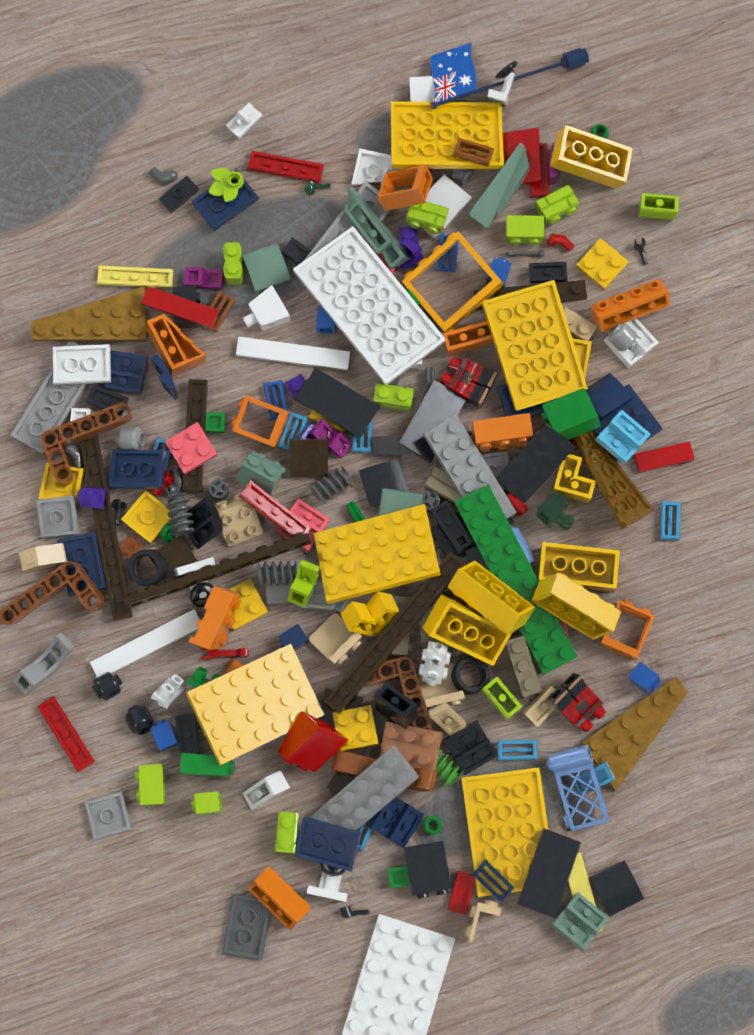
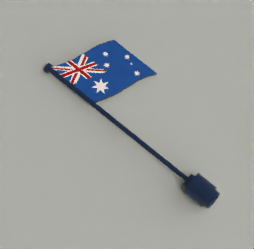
[430,42,589,109]

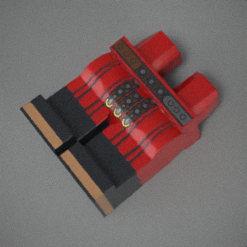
[440,357,498,409]
[547,673,606,732]

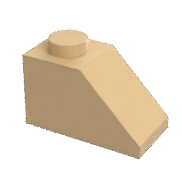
[19,543,67,573]

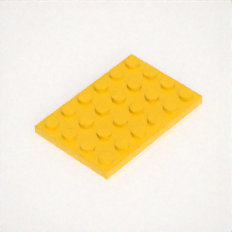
[391,102,504,169]
[482,280,588,411]
[313,504,441,604]
[186,644,324,765]
[461,768,549,897]

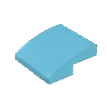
[595,410,651,464]

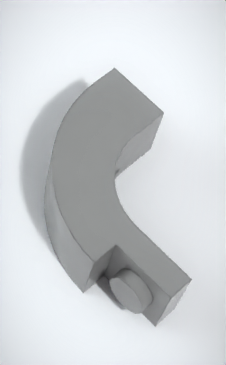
[14,632,74,695]

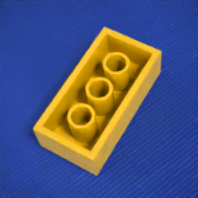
[550,125,633,189]
[537,542,620,592]
[447,561,535,635]
[531,573,621,640]
[422,594,512,666]

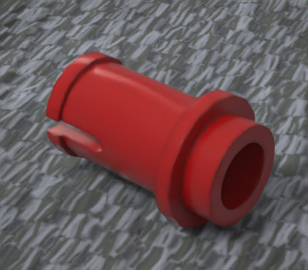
[151,471,174,496]
[507,493,528,517]

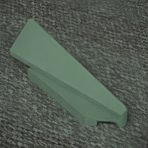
[468,143,530,229]
[345,187,411,269]

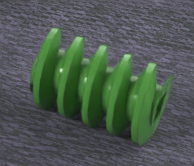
[436,749,464,787]

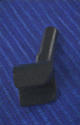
[634,237,648,265]
[112,499,127,526]
[340,906,369,918]

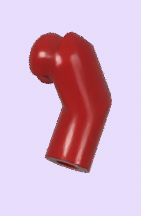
[546,234,575,252]

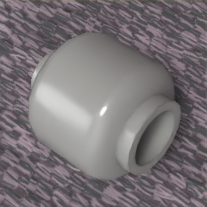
[609,323,637,351]
[116,426,145,450]

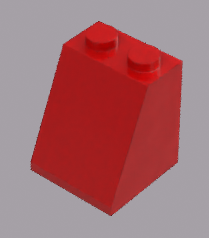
[277,711,349,772]

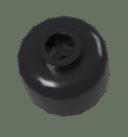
[92,672,123,701]
[125,705,154,735]

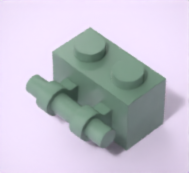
[236,451,287,496]

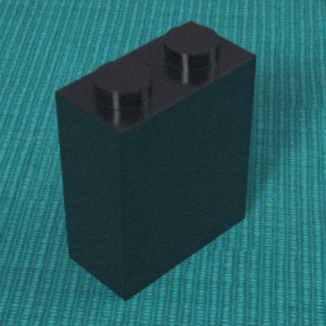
[404,841,452,899]

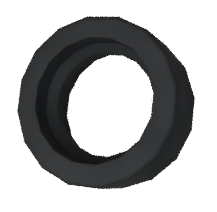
[128,549,167,586]
[451,656,491,695]

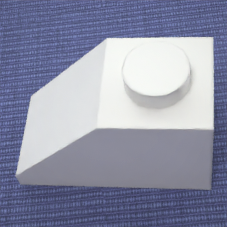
[242,771,290,810]

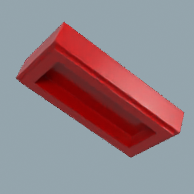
[447,871,475,915]

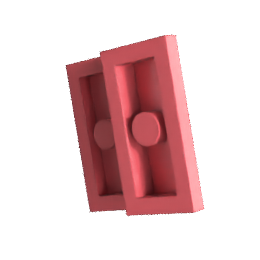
[276,498,330,553]

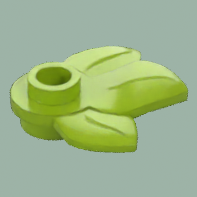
[209,168,244,202]

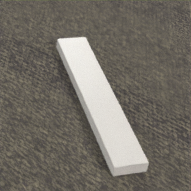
[236,337,350,371]
[90,609,200,677]

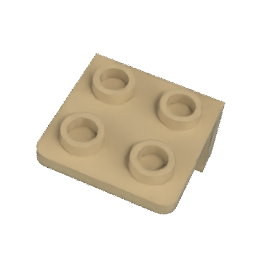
[215,493,263,546]
[309,613,362,666]
[418,663,465,710]
[464,900,502,943]

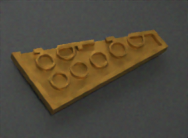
[31,286,146,342]
[574,431,654,530]
[581,676,688,791]

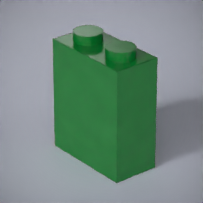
[541,388,601,440]
[180,753,235,779]

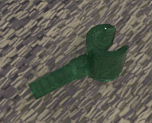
[304,181,331,195]

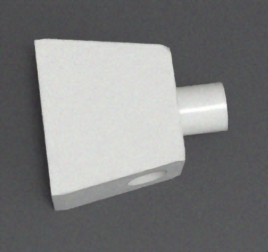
[243,286,290,331]

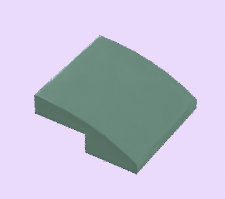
[242,243,291,292]
[378,488,423,516]
[551,892,609,951]

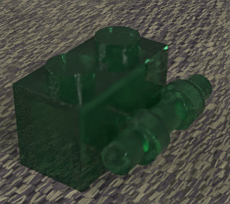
[536,492,574,530]

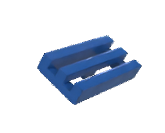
[437,233,458,272]
[263,380,288,421]

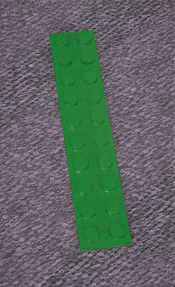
[454,484,577,675]

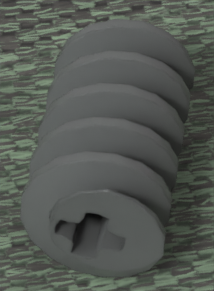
[309,465,353,504]
[165,493,195,536]
[257,560,297,586]

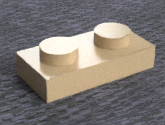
[564,307,598,341]
[522,685,556,727]
[429,702,466,736]

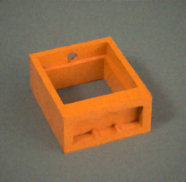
[377,164,433,211]
[231,395,290,447]
[599,599,655,660]

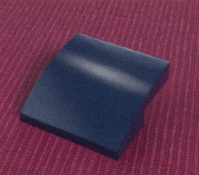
[103,350,148,394]
[151,354,178,400]
[586,373,633,420]
[368,797,424,848]

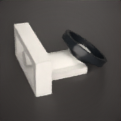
[488,60,518,105]
[174,557,215,607]
[307,863,348,902]

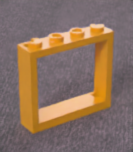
[402,231,504,332]

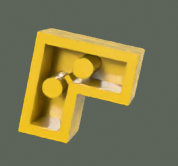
[552,454,596,504]
[341,591,400,637]

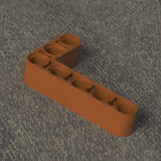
[41,403,132,486]
[0,561,105,625]
[364,657,433,731]
[331,750,437,792]

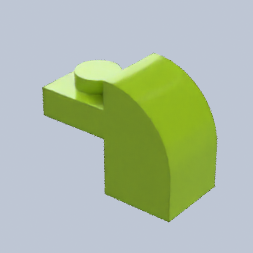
[287,560,320,608]

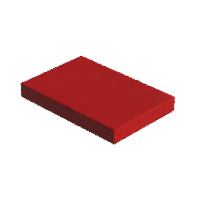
[503,127,543,185]

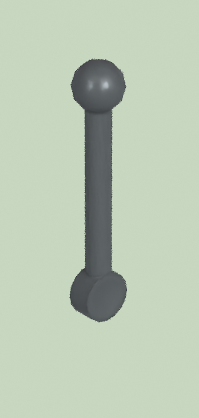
[506,250,545,257]

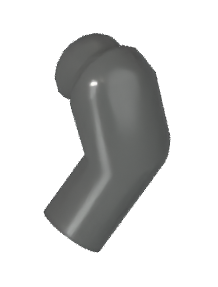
[149,167,178,184]
[64,444,83,468]
[166,469,183,495]

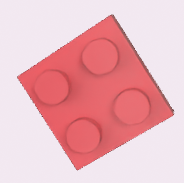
[165,422,218,475]

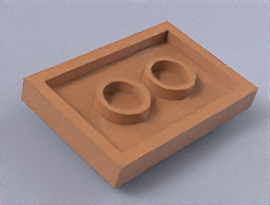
[379,722,443,771]

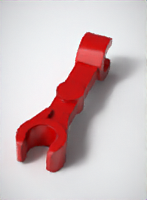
[200,647,249,661]

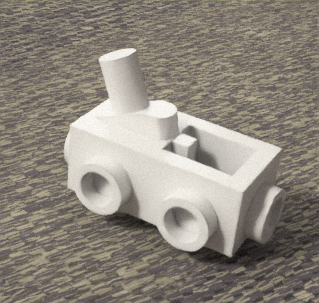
[419,641,451,686]

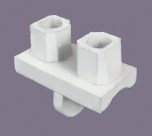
[226,103,263,139]
[151,674,185,709]

